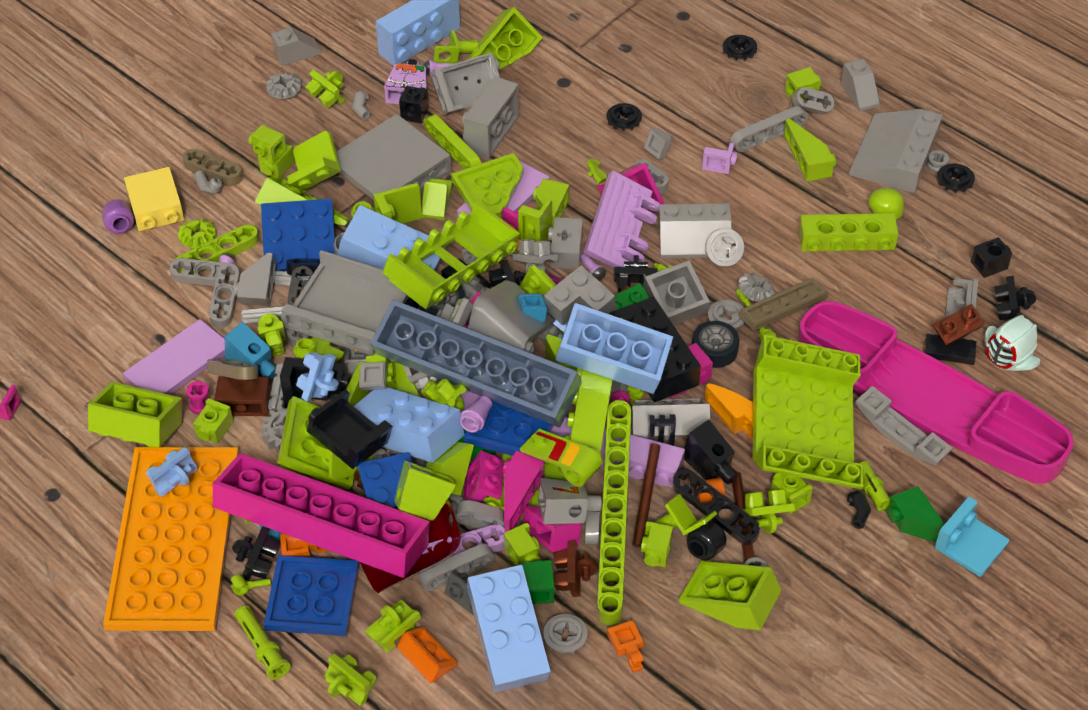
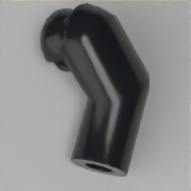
[847,491,871,529]

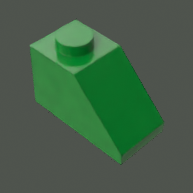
[887,486,945,543]
[522,560,554,604]

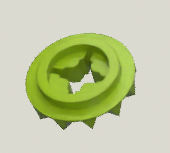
[177,218,216,248]

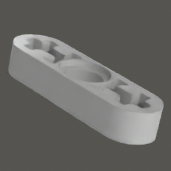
[418,544,495,591]

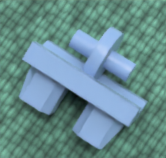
[296,352,339,401]
[146,447,198,497]

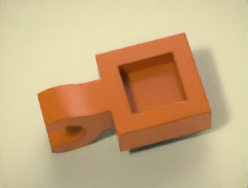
[280,534,329,557]
[607,620,644,673]

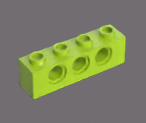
[798,213,898,252]

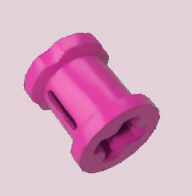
[186,381,210,414]

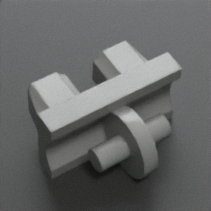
[512,239,558,273]

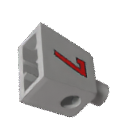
[538,478,602,524]

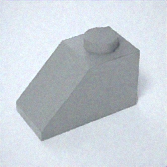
[271,27,322,66]
[841,59,880,112]
[235,253,277,307]

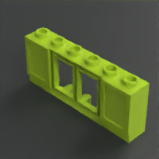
[382,201,520,309]

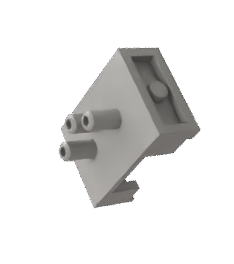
[430,52,503,116]

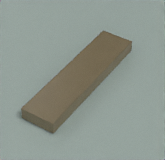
[739,278,829,331]

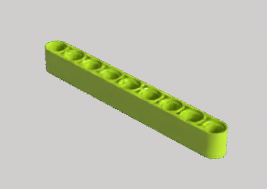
[597,400,631,626]

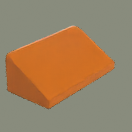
[397,626,458,683]

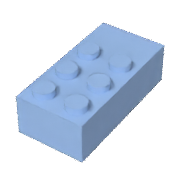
[376,0,460,66]
[337,205,446,271]
[555,303,673,394]
[353,387,465,463]
[467,565,551,693]

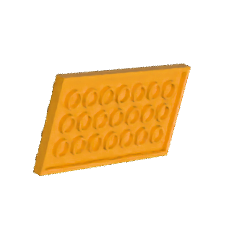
[103,447,239,631]

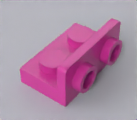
[464,450,503,502]

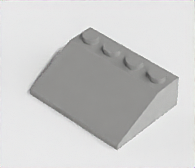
[849,109,943,194]

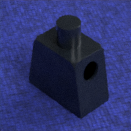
[684,420,739,485]

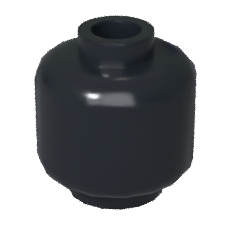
[687,521,727,560]

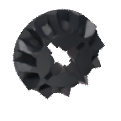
[723,34,757,61]
[606,103,642,131]
[937,163,975,193]

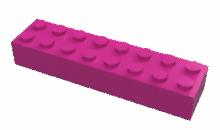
[212,453,430,578]

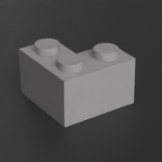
[544,265,616,326]

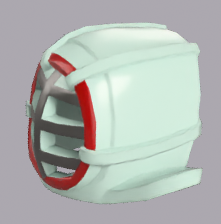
[984,315,1040,371]

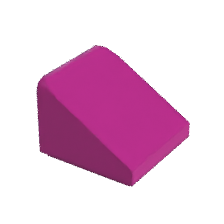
[0,385,21,420]

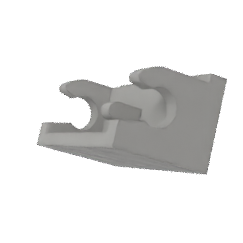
[945,279,978,318]

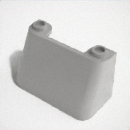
[468,280,559,354]

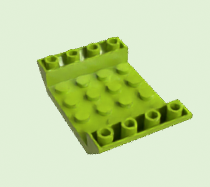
[752,335,863,489]

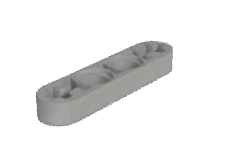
[730,106,808,152]

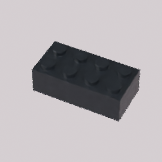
[609,297,701,402]

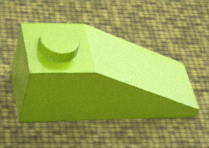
[784,119,836,182]

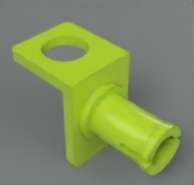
[433,30,478,64]
[656,494,717,535]

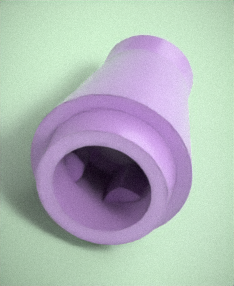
[460,396,492,433]

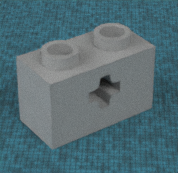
[548,217,583,269]

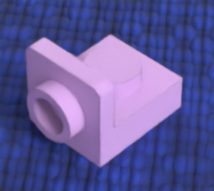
[702,143,738,174]

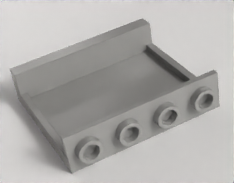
[336,114,451,200]
[281,250,409,355]

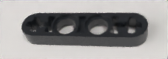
[673,469,760,545]

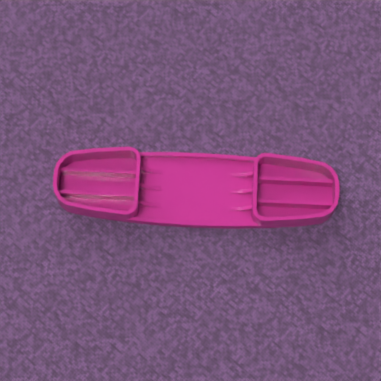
[798,301,1074,484]

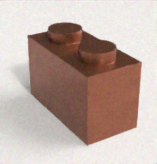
[214,376,271,416]

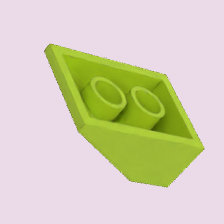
[679,561,782,631]

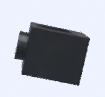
[399,86,428,124]
[971,237,1012,278]

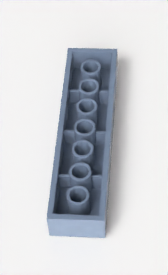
[370,300,582,428]

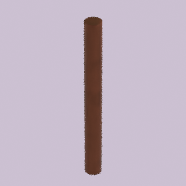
[632,444,661,547]
[732,472,755,562]

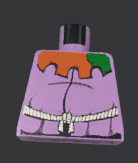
[384,59,427,104]

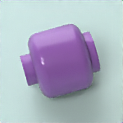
[102,199,134,234]

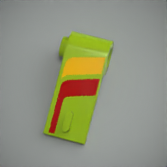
[520,429,603,487]

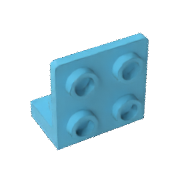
[935,497,1009,577]

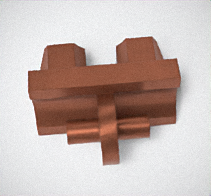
[933,304,985,347]
[554,541,598,597]

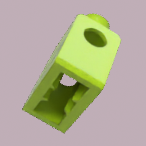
[395,461,456,521]

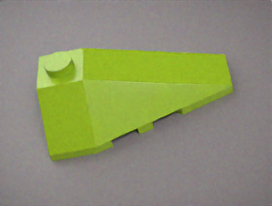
[468,7,543,71]
[255,177,352,226]

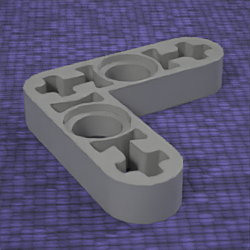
[170,258,240,328]

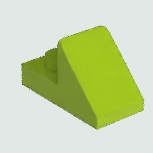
[422,178,453,220]

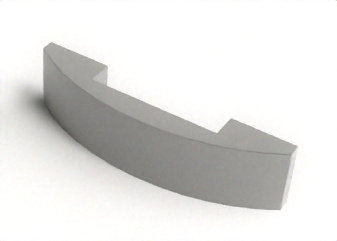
[436,298,473,327]
[856,386,953,466]

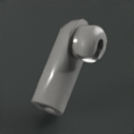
[351,91,371,120]
[194,171,222,194]

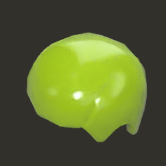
[868,187,904,220]

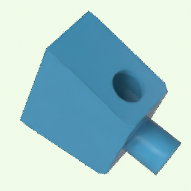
[224,322,276,380]

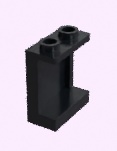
[280,357,350,408]
[307,389,393,469]

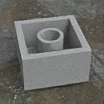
[643,261,710,325]

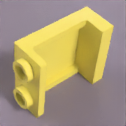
[124,167,184,231]

